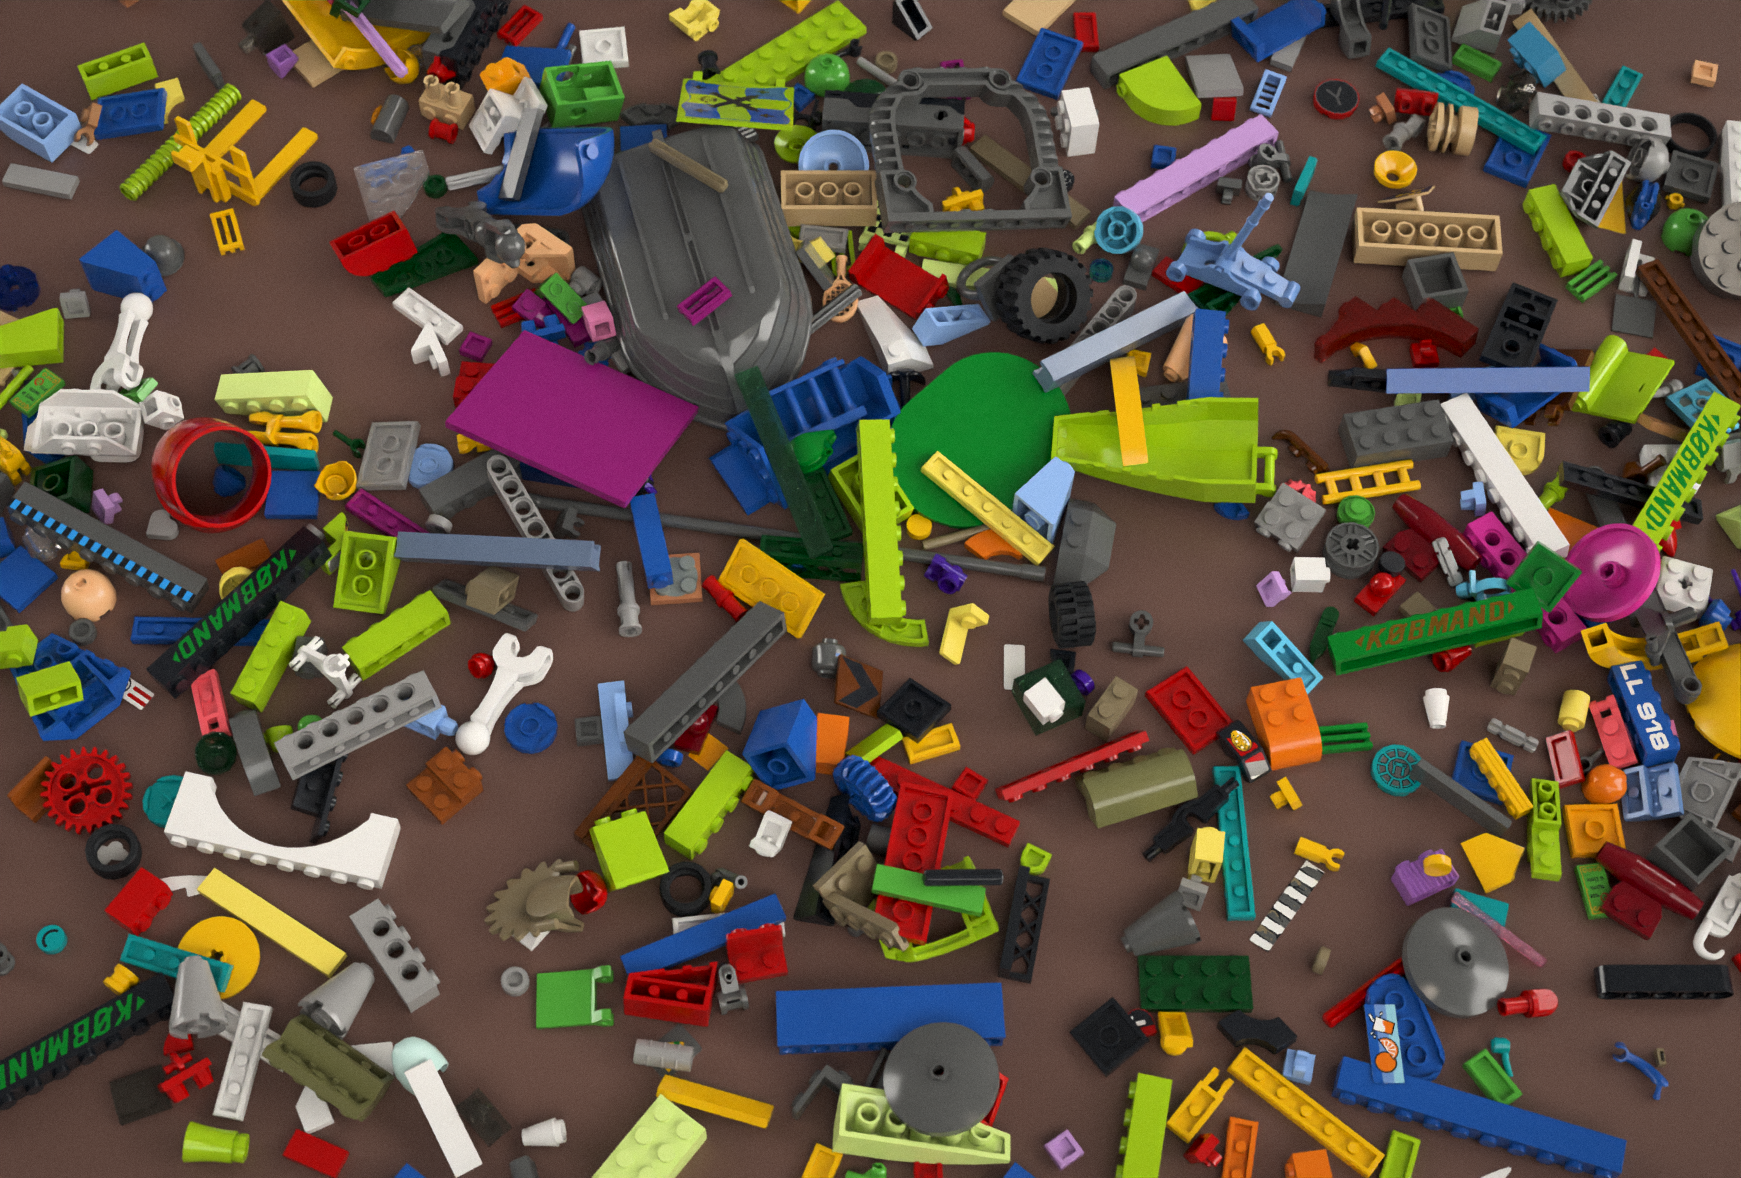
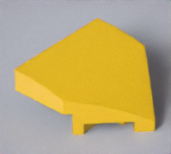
[1461,833,1525,894]

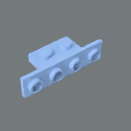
[598,680,633,782]

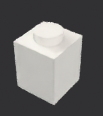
[1290,557,1330,592]
[1023,678,1065,725]

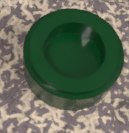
[423,174,448,198]

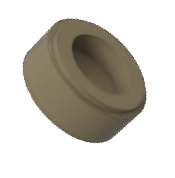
[875,51,898,74]
[1311,946,1331,975]

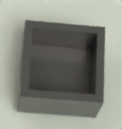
[1402,252,1469,315]
[1646,812,1733,891]

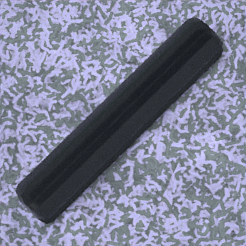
[922,869,1004,886]

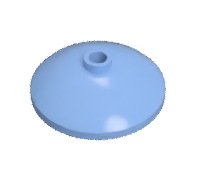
[798,130,869,170]

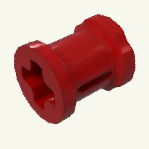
[428,118,458,144]

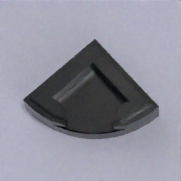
[1050,648,1076,679]

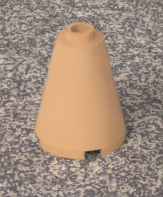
[1163,314,1228,383]

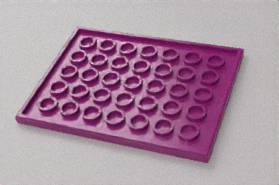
[445,330,699,508]

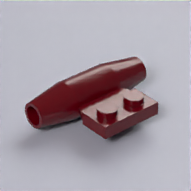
[1382,493,1483,583]
[1595,841,1704,941]

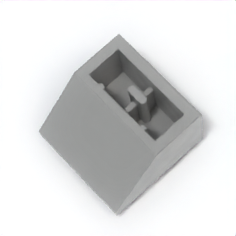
[1451,0,1512,54]

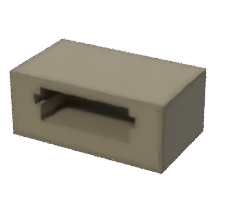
[1654,1048,1667,1067]

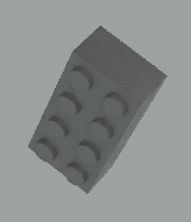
[1338,399,1453,468]

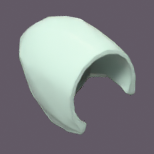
[392,1037,449,1096]

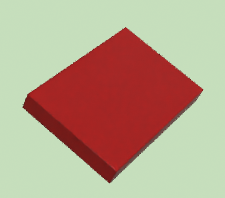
[1145,666,1233,755]

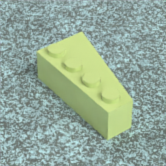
[215,370,333,422]

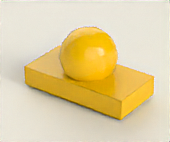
[1157,1012,1193,1056]

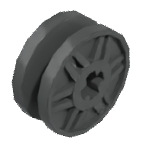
[1322,522,1379,579]

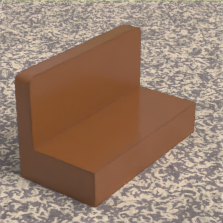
[7,756,74,823]

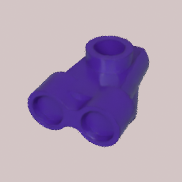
[924,553,968,594]

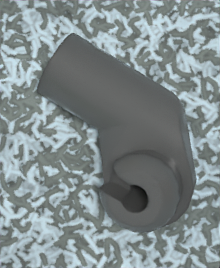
[710,868,747,889]

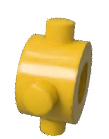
[1665,193,1685,210]

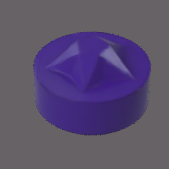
[1070,669,1095,696]

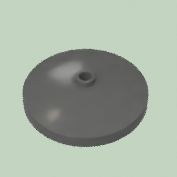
[1402,907,1509,1019]
[883,1022,1000,1137]

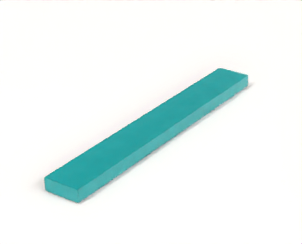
[1376,48,1546,155]

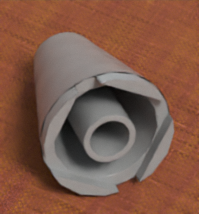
[169,956,228,1039]
[298,962,375,1040]

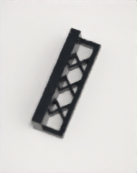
[998,865,1050,984]

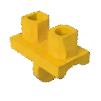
[942,187,985,212]

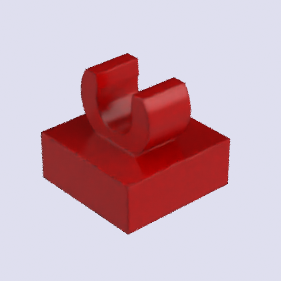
[1409,339,1440,368]
[1183,1133,1222,1167]

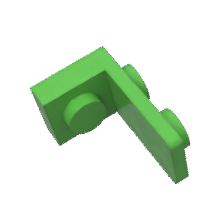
[533,272,587,324]

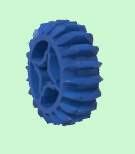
[832,755,897,822]

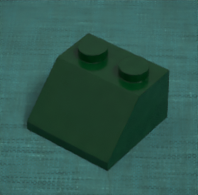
[30,455,94,513]

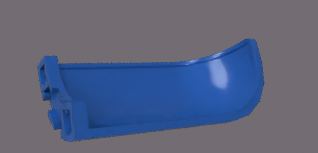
[477,127,614,216]

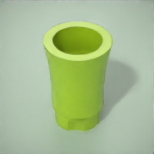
[182,1121,250,1164]

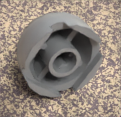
[1625,135,1670,183]

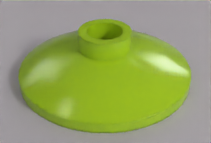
[774,125,817,164]

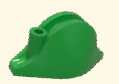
[774,429,837,474]

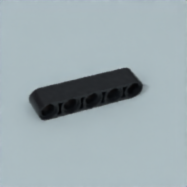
[1593,965,1734,1000]

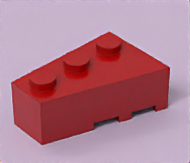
[623,961,718,1027]

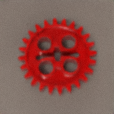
[40,746,134,835]

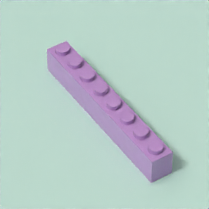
[1113,114,1279,222]

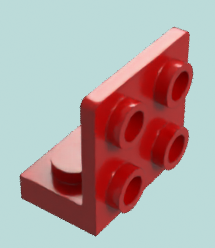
[726,923,788,984]

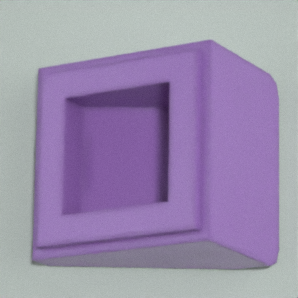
[266,44,299,79]

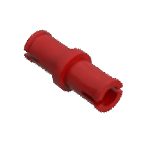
[702,575,748,622]

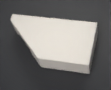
[296,1086,335,1134]

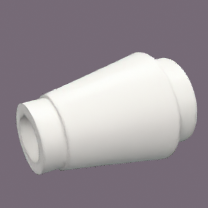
[1423,688,1450,729]
[522,1117,567,1147]

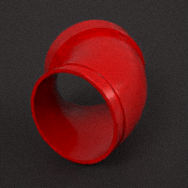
[151,417,272,533]

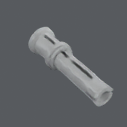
[616,561,642,637]

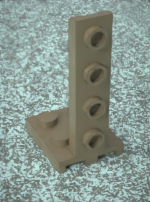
[813,841,909,952]

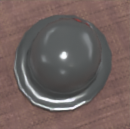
[141,235,185,276]

